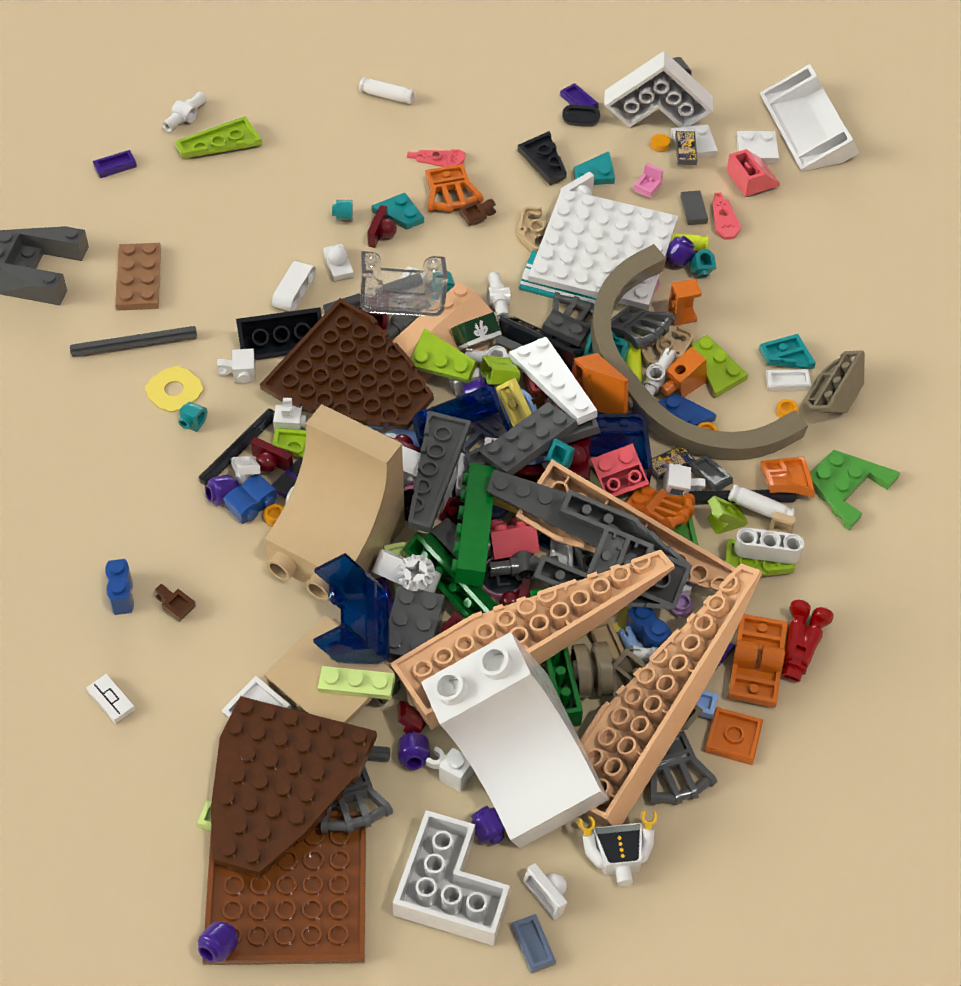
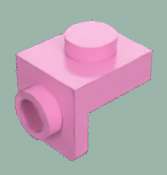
[633,163,663,198]

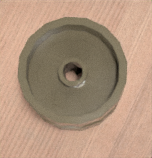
[571,641,614,698]

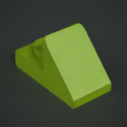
[708,496,748,534]

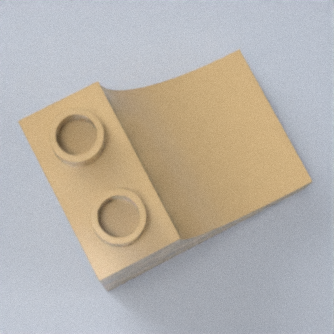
[264,404,405,605]

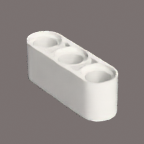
[272,260,316,311]
[734,528,804,564]
[372,549,442,593]

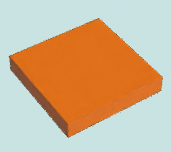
[704,707,764,765]

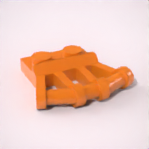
[425,164,484,213]
[625,486,695,530]

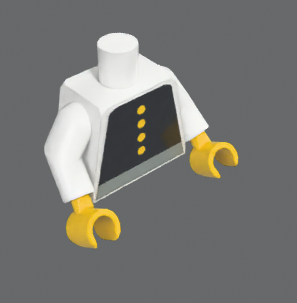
[577,810,657,886]

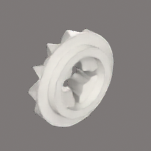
[397,554,435,591]

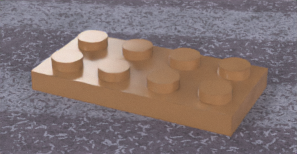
[116,243,161,311]

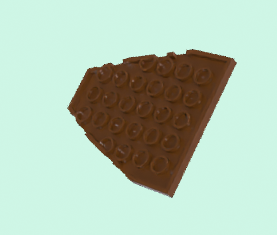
[259,298,434,430]
[211,696,377,877]

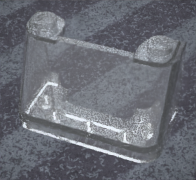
[360,251,448,317]

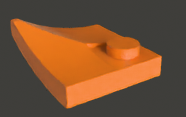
[760,456,815,498]

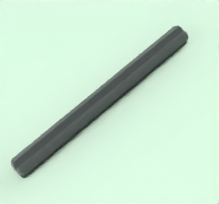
[70,326,197,357]

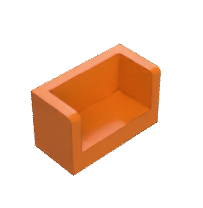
[667,279,702,326]

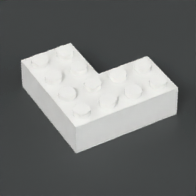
[604,51,713,128]
[393,810,510,946]

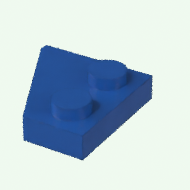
[658,393,716,426]

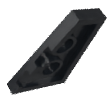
[517,131,567,185]

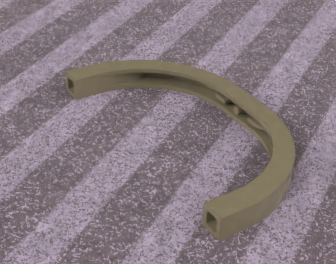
[591,244,808,460]

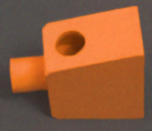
[660,347,707,397]

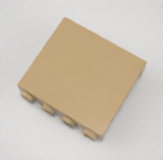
[264,615,397,723]

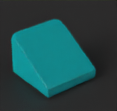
[546,438,575,468]

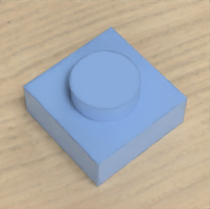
[696,691,719,719]

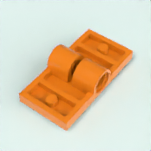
[727,614,788,708]

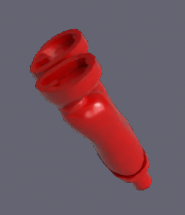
[782,599,834,682]

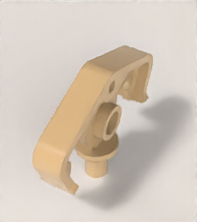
[517,206,550,252]
[641,325,694,368]

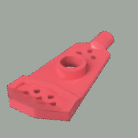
[407,149,466,167]
[712,192,741,240]

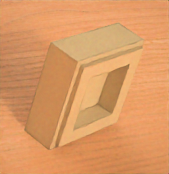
[769,511,796,534]

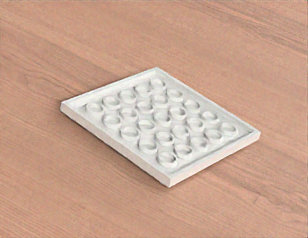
[528,189,678,310]

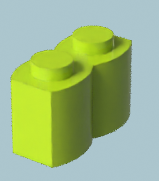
[480,355,520,386]

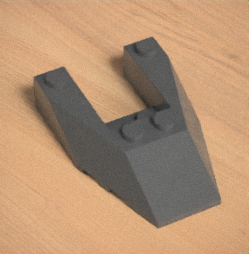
[0,226,89,306]
[532,489,692,610]

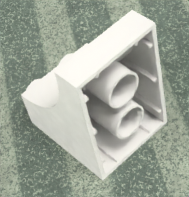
[421,632,609,848]

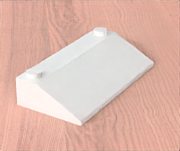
[760,64,859,172]

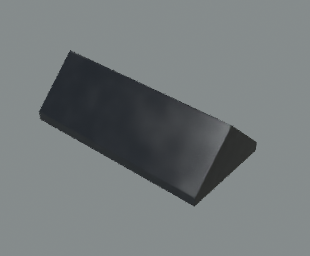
[236,307,322,359]
[499,316,585,373]

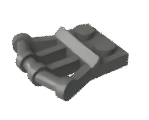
[542,292,594,347]
[611,306,676,350]
[461,407,513,454]
[649,730,717,805]
[321,766,393,834]

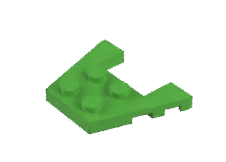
[810,450,900,530]

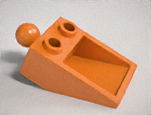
[572,353,629,420]

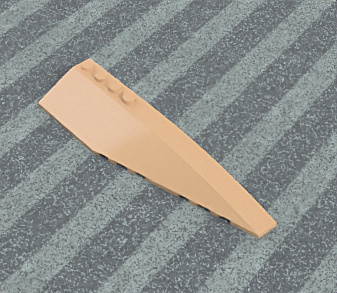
[390,550,675,730]
[580,564,762,826]

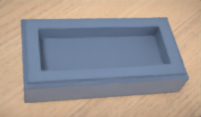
[511,914,556,974]

